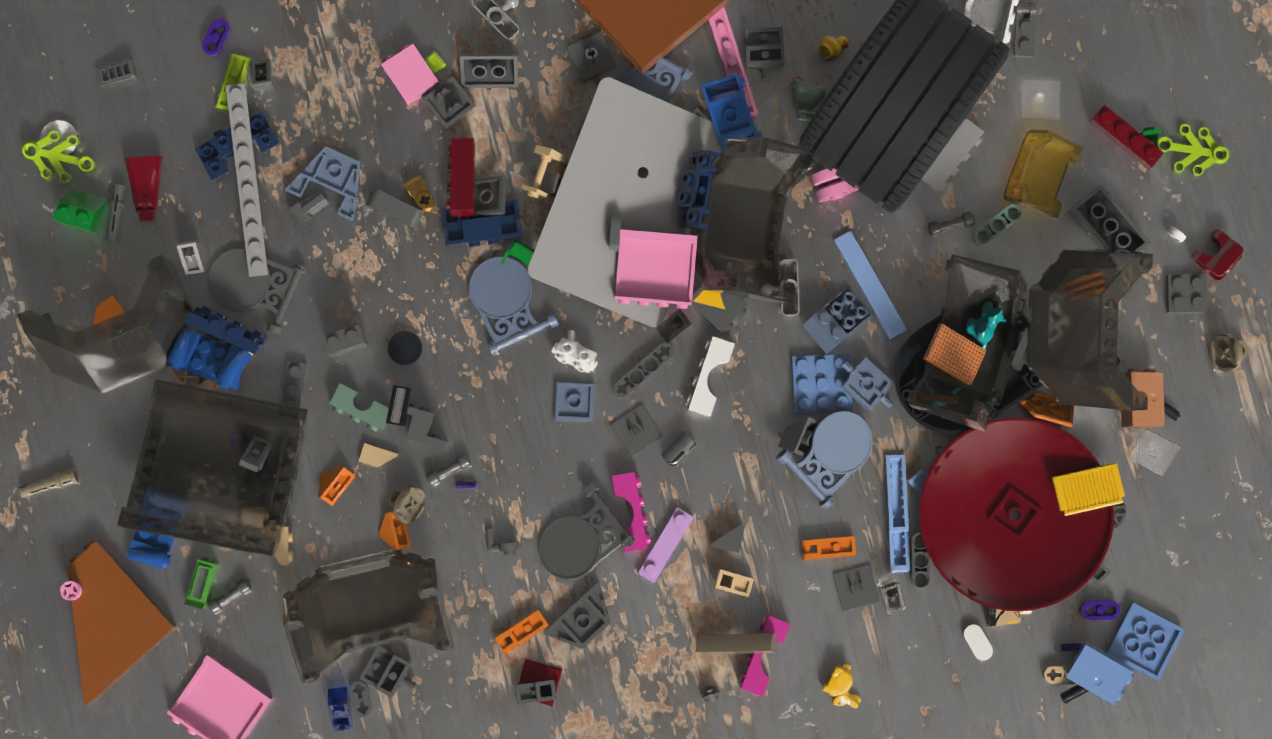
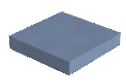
[554,381,595,422]

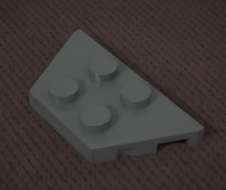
[543,582,611,649]

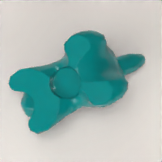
[966,301,1006,350]

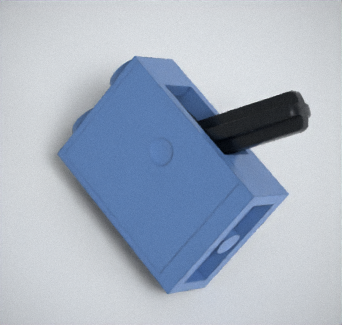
[1060,641,1134,705]

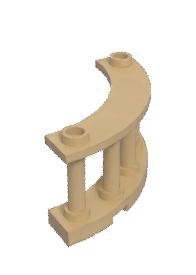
[521,145,569,203]

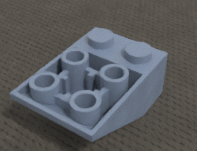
[802,286,872,354]

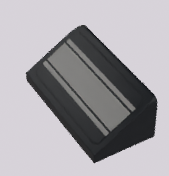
[386,385,412,427]

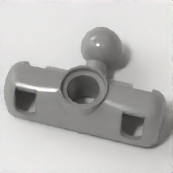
[471,0,520,41]
[759,259,800,316]

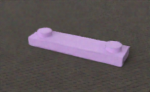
[638,507,694,583]

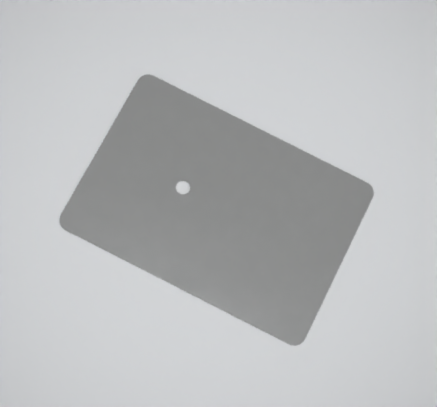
[528,77,725,327]

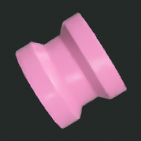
[60,581,82,600]

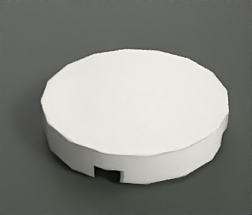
[40,120,78,155]

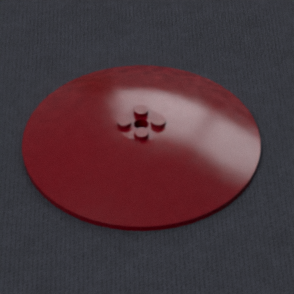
[919,418,1114,612]

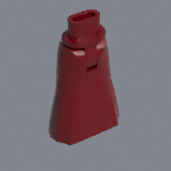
[124,156,163,221]

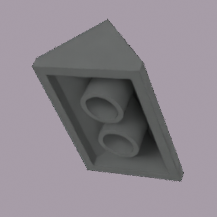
[460,54,518,88]

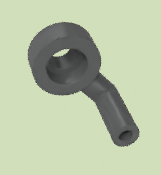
[485,528,519,555]

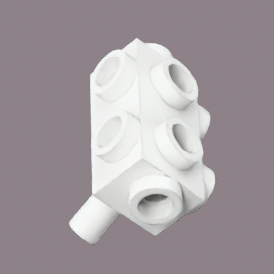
[552,330,598,373]

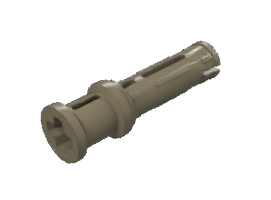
[19,467,79,498]

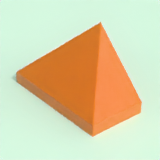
[318,466,356,506]
[378,511,412,551]

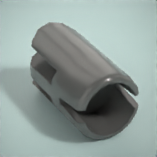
[661,432,697,467]

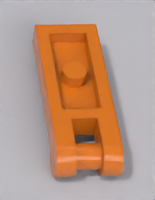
[801,536,856,560]
[494,609,549,655]

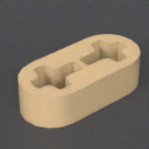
[1043,666,1076,684]

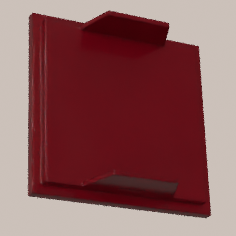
[515,659,562,706]

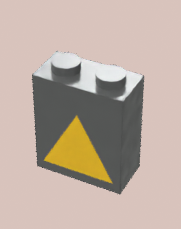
[691,273,748,334]

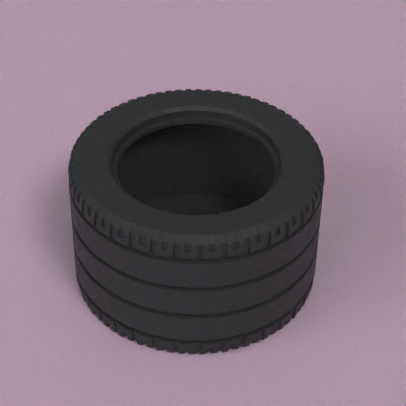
[799,0,1010,213]

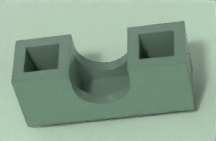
[329,383,389,431]

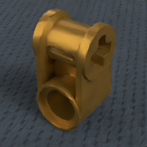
[403,174,435,212]

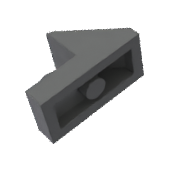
[239,436,272,472]

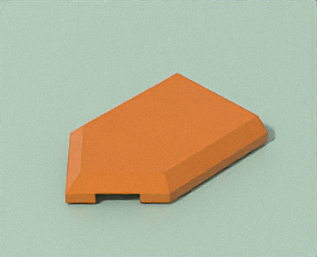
[1019,391,1075,428]

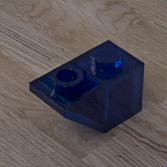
[328,687,353,732]

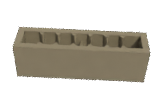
[695,633,777,654]

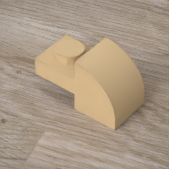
[713,569,754,597]

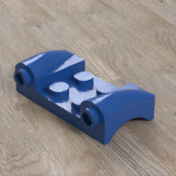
[701,73,764,158]
[166,328,253,391]
[126,484,190,569]

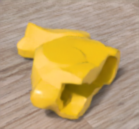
[822,663,861,708]

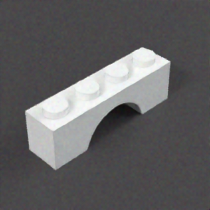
[686,336,735,417]

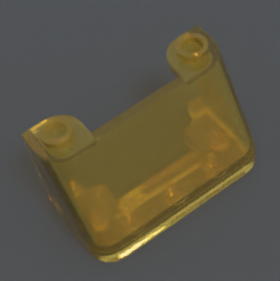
[1003,130,1084,219]

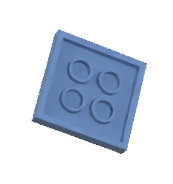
[792,354,852,414]
[1106,602,1185,681]

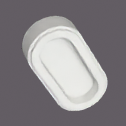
[963,624,993,661]

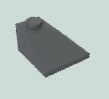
[778,416,819,459]

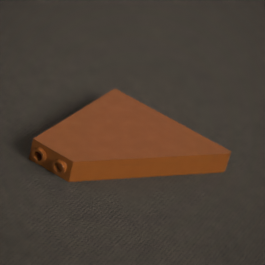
[575,0,729,74]
[67,541,176,706]

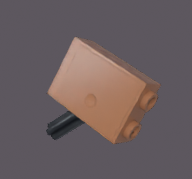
[1120,369,1181,427]

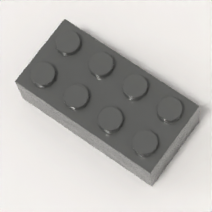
[1068,184,1151,269]

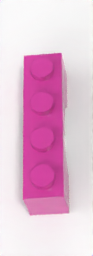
[612,472,651,552]
[738,616,790,697]

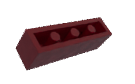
[1090,104,1164,170]
[447,138,475,217]

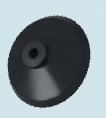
[388,331,422,365]

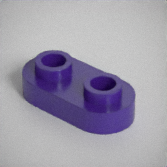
[202,19,230,56]
[1080,600,1120,620]

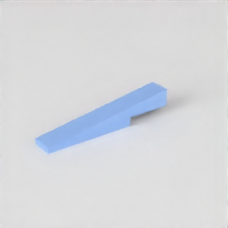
[834,231,907,340]
[885,455,910,573]

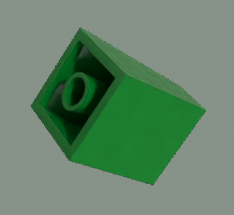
[53,189,109,236]

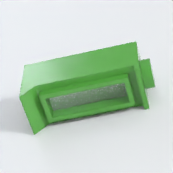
[184,557,218,609]

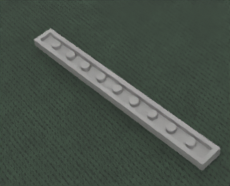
[226,84,268,277]

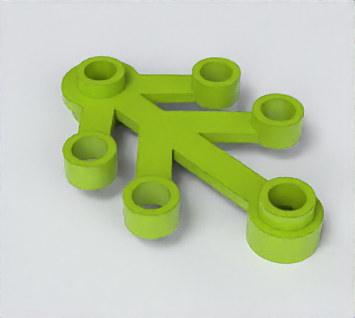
[1156,124,1229,176]
[22,130,95,183]

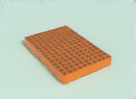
[923,324,986,385]

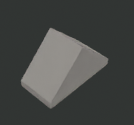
[176,240,204,275]

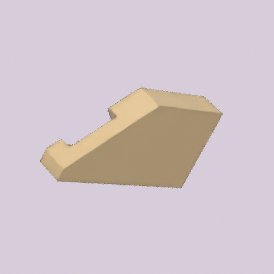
[359,443,399,467]

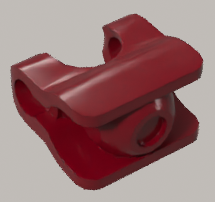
[1192,229,1243,281]

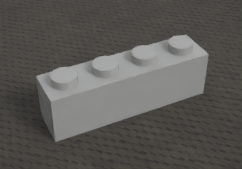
[920,118,984,194]

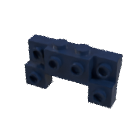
[195,112,280,182]
[677,150,720,229]
[441,199,522,248]
[185,306,268,355]

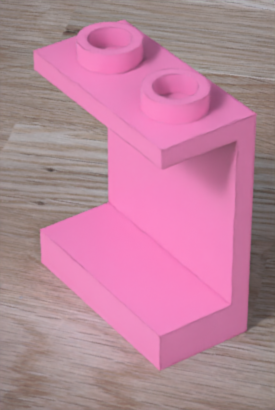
[381,44,440,105]

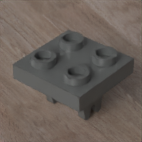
[423,76,476,130]
[1010,328,1048,372]

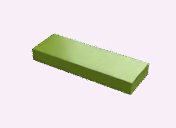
[215,53,251,111]

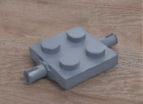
[840,357,893,411]

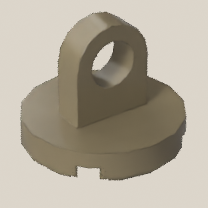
[1210,333,1247,372]
[387,486,425,524]

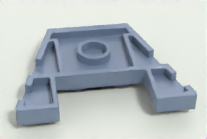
[285,146,361,222]

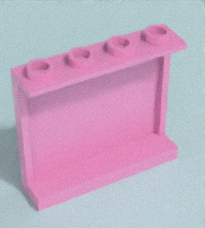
[614,229,698,309]
[167,654,273,739]

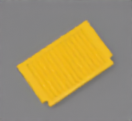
[1052,462,1125,516]

